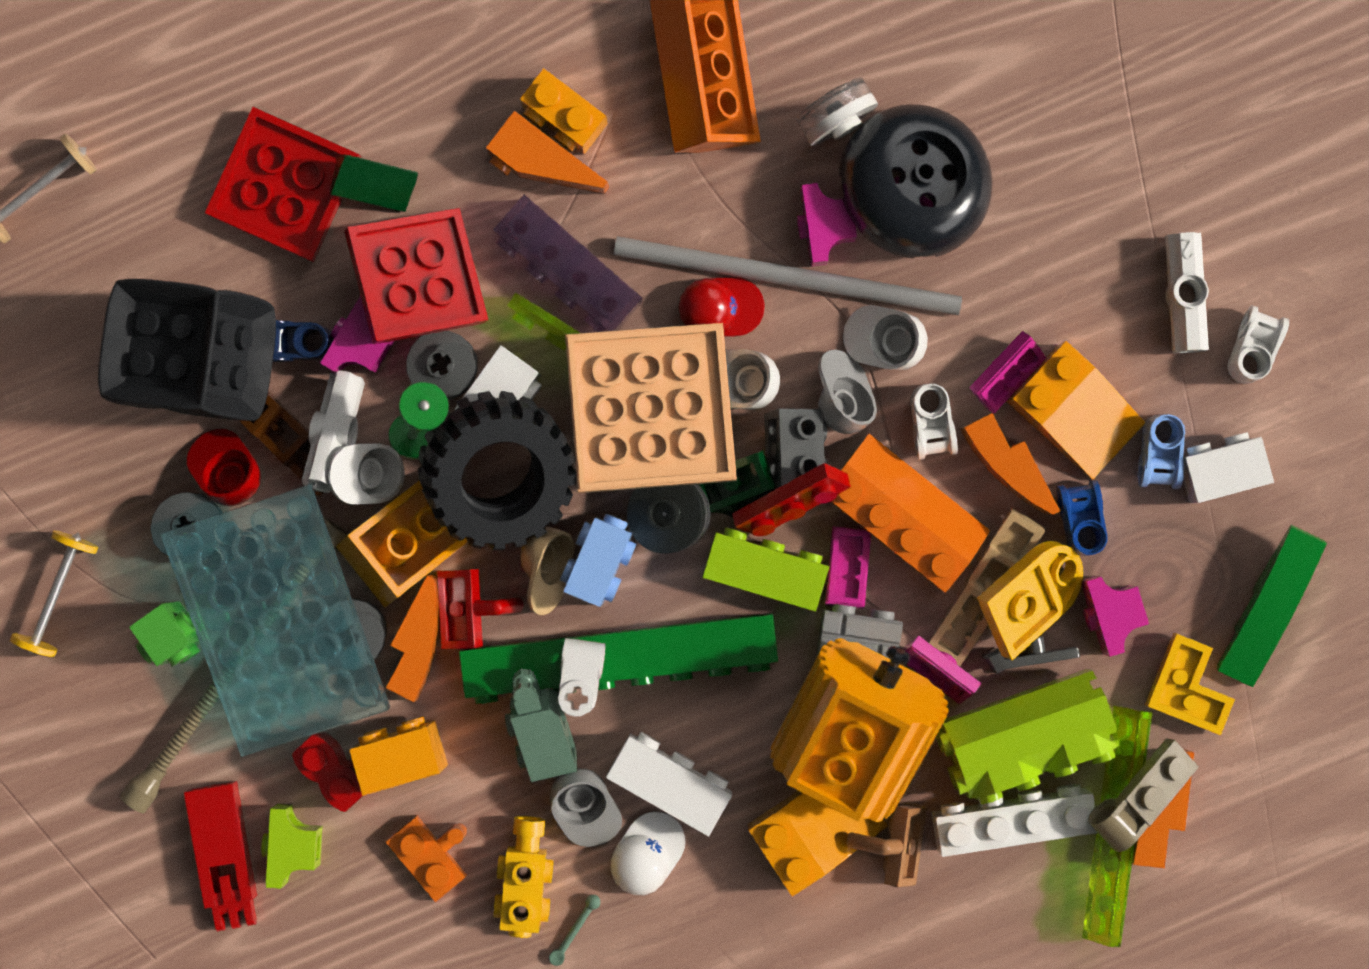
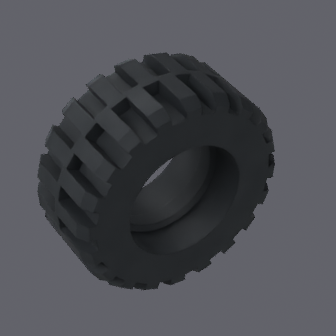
[418,391,576,550]

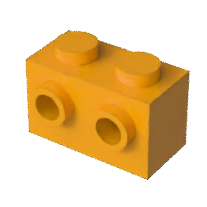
[520,68,608,154]

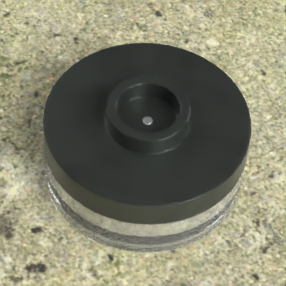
[627,484,711,554]

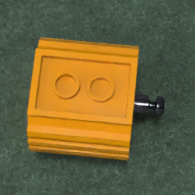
[770,638,949,822]

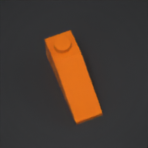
[486,111,609,194]

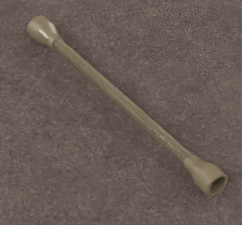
[119,517,348,814]

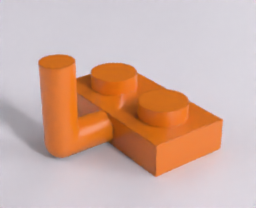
[386,815,467,902]

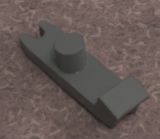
[981,636,1080,674]

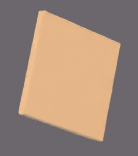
[565,323,737,493]

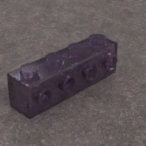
[493,194,643,332]

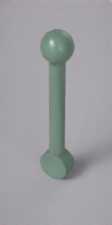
[549,895,601,966]

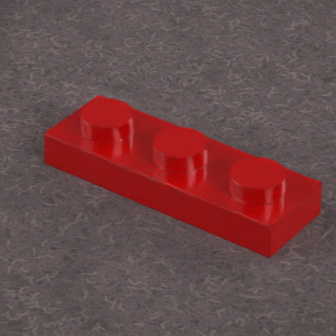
[732,463,851,537]

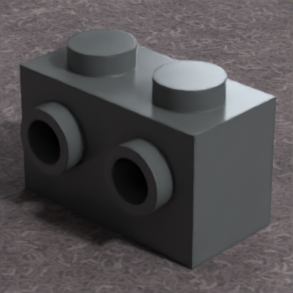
[764,408,828,490]

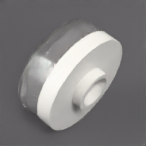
[795,77,878,146]

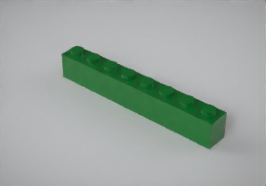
[459,613,779,704]

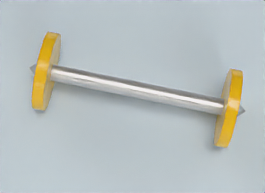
[9,530,99,657]

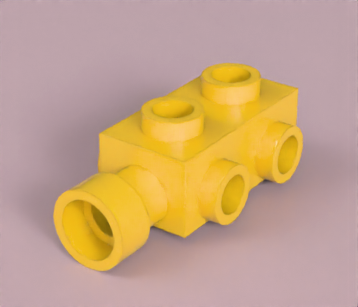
[493,816,554,938]

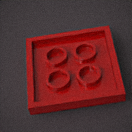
[205,107,362,263]
[344,208,489,345]

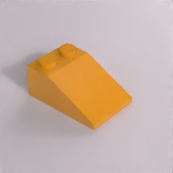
[1006,341,1145,480]
[336,481,468,607]
[747,791,888,897]

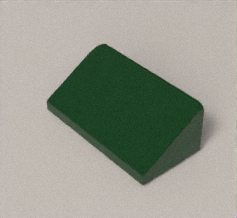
[330,154,418,212]

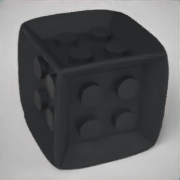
[98,279,276,421]

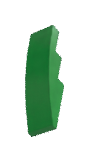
[1217,525,1327,688]

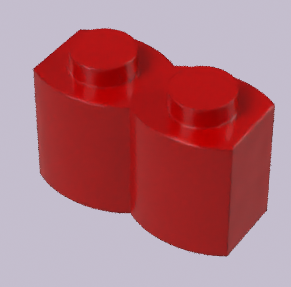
[292,731,363,812]

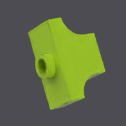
[261,804,323,889]

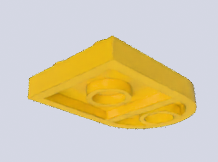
[977,541,1083,660]

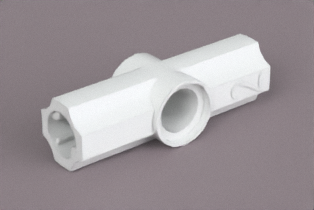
[1165,232,1209,353]
[301,370,365,493]

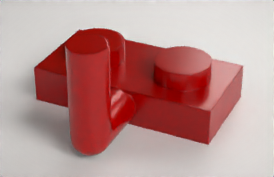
[437,569,524,649]

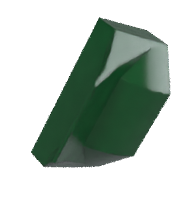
[694,451,775,518]

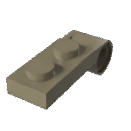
[1088,738,1199,852]

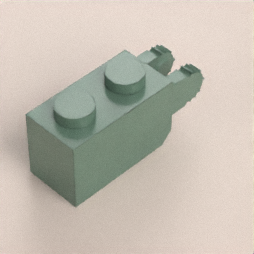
[505,668,577,782]

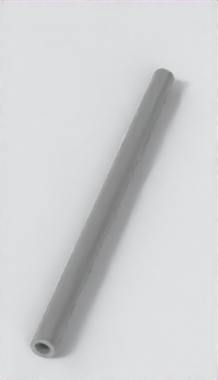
[614,236,962,315]

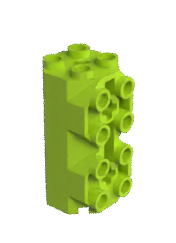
[936,669,1120,805]

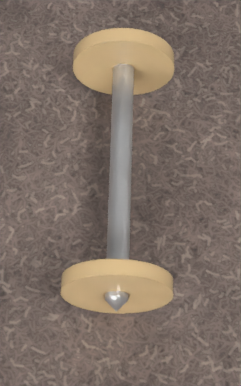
[0,133,97,244]

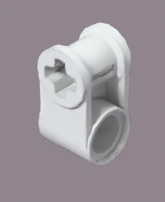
[1227,305,1289,384]
[910,384,958,460]
[558,638,606,717]

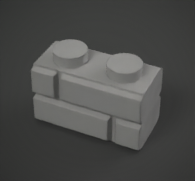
[816,604,903,659]

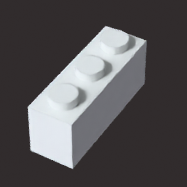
[606,732,732,837]

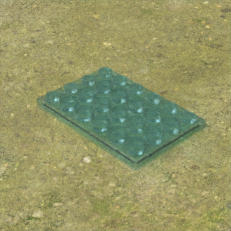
[160,484,391,757]

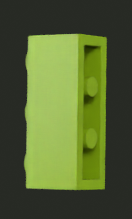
[702,527,830,612]

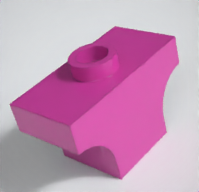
[797,183,857,267]
[320,296,395,373]
[1082,576,1149,657]

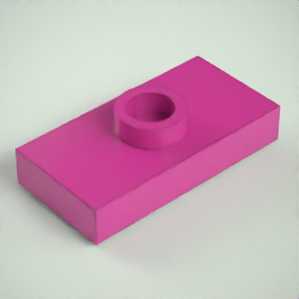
[969,331,1047,414]
[825,526,871,609]
[904,635,981,704]

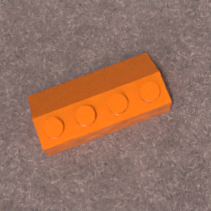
[650,0,761,153]
[831,434,991,593]

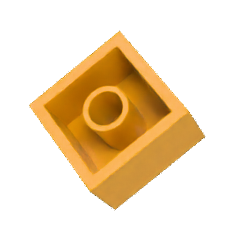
[349,716,448,796]

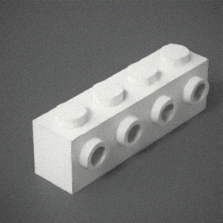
[931,784,1098,857]

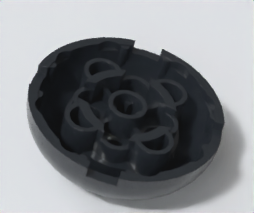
[839,104,993,259]

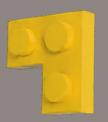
[1145,633,1235,736]

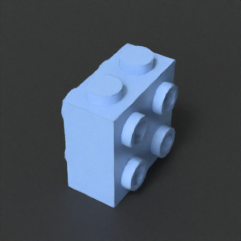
[560,514,637,607]

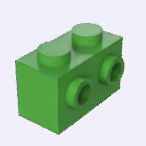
[129,601,206,667]

